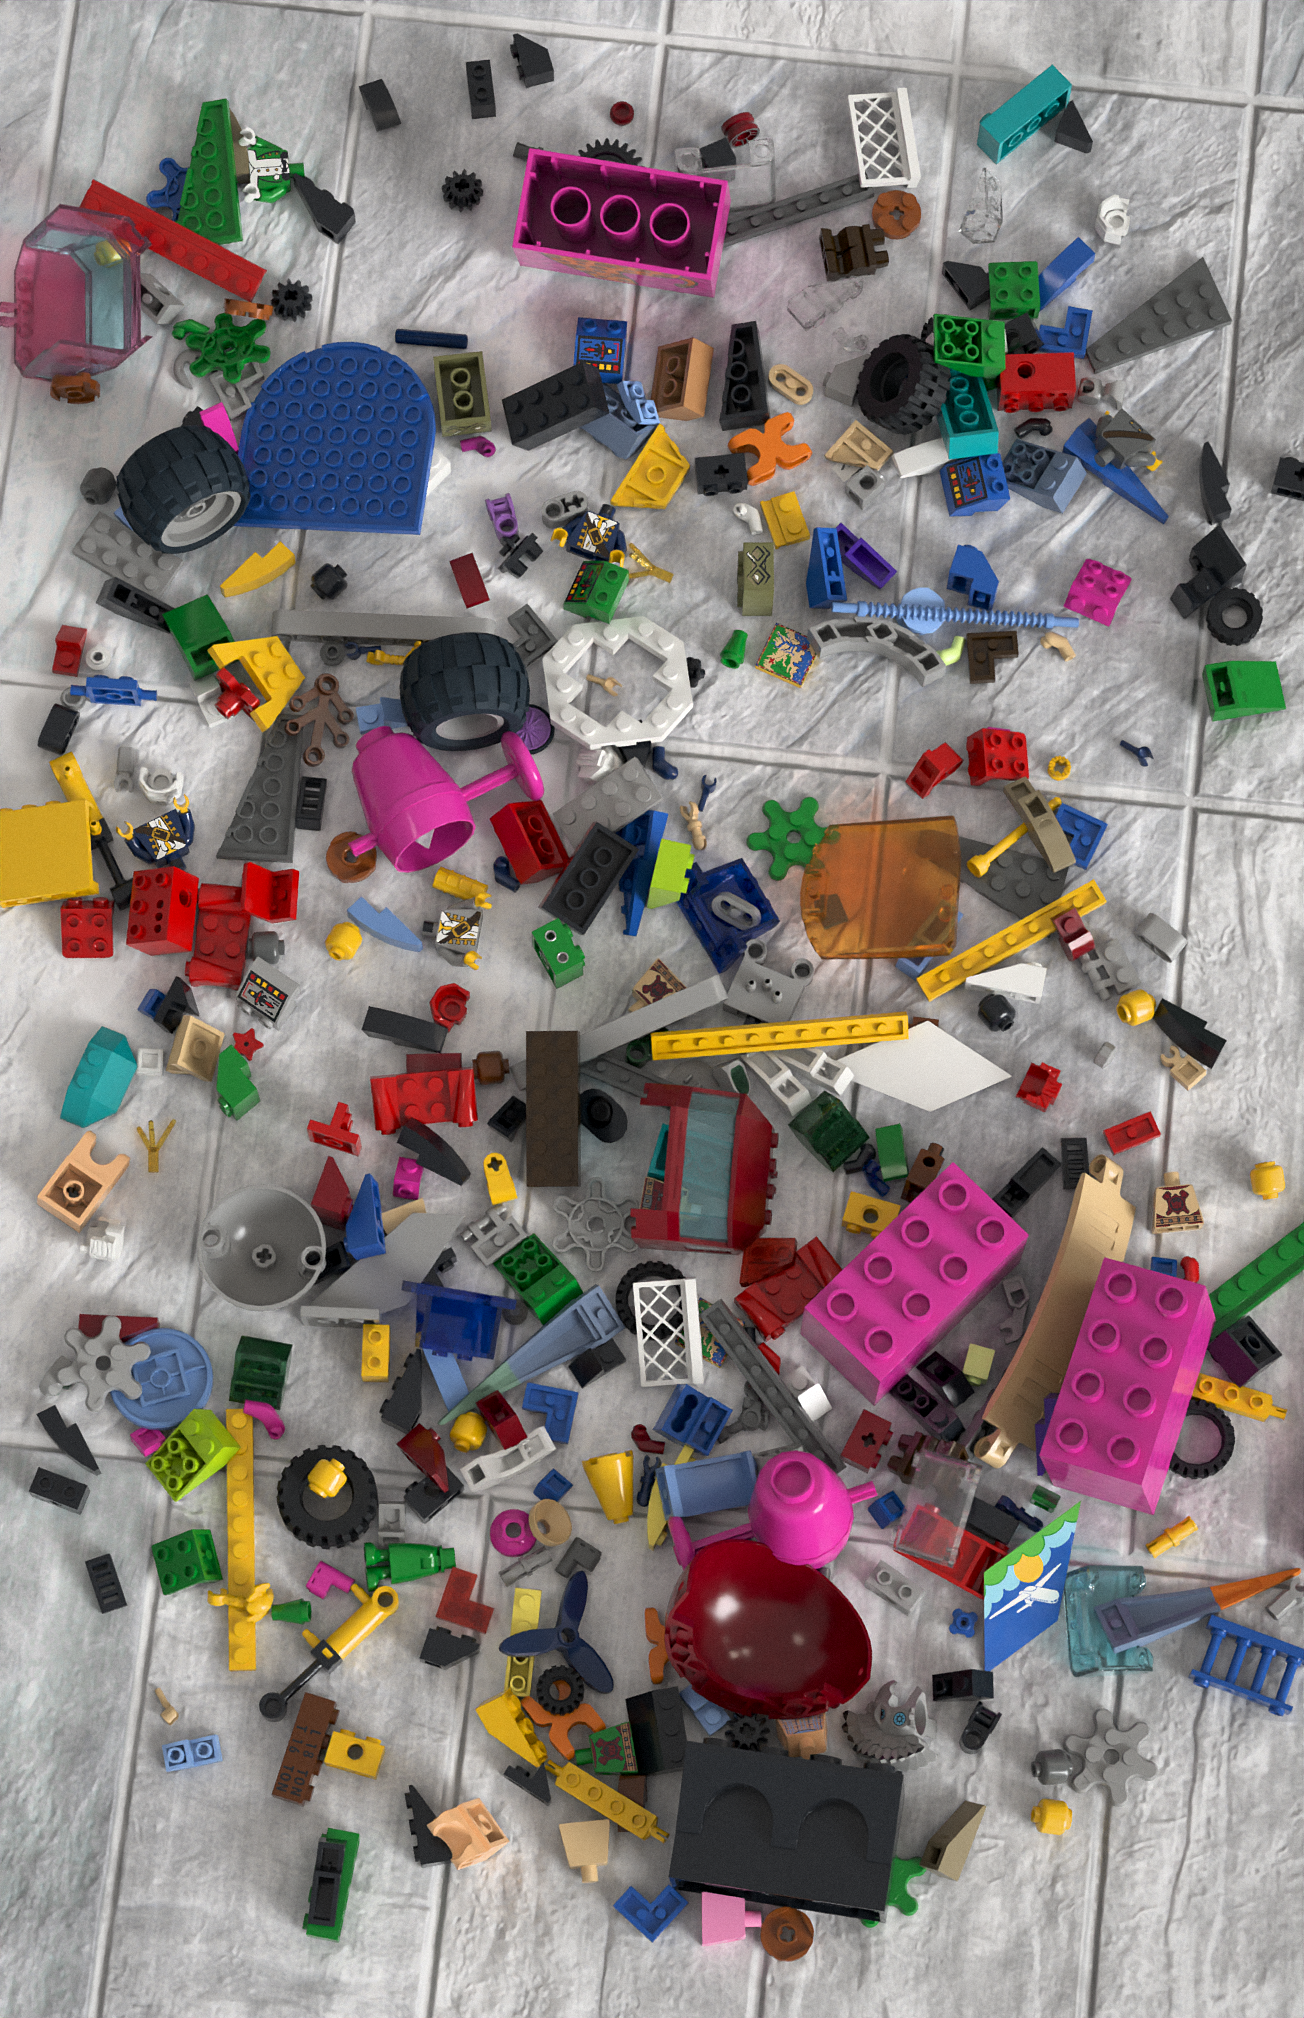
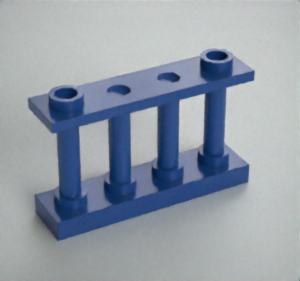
[1188,1615,1304,1717]

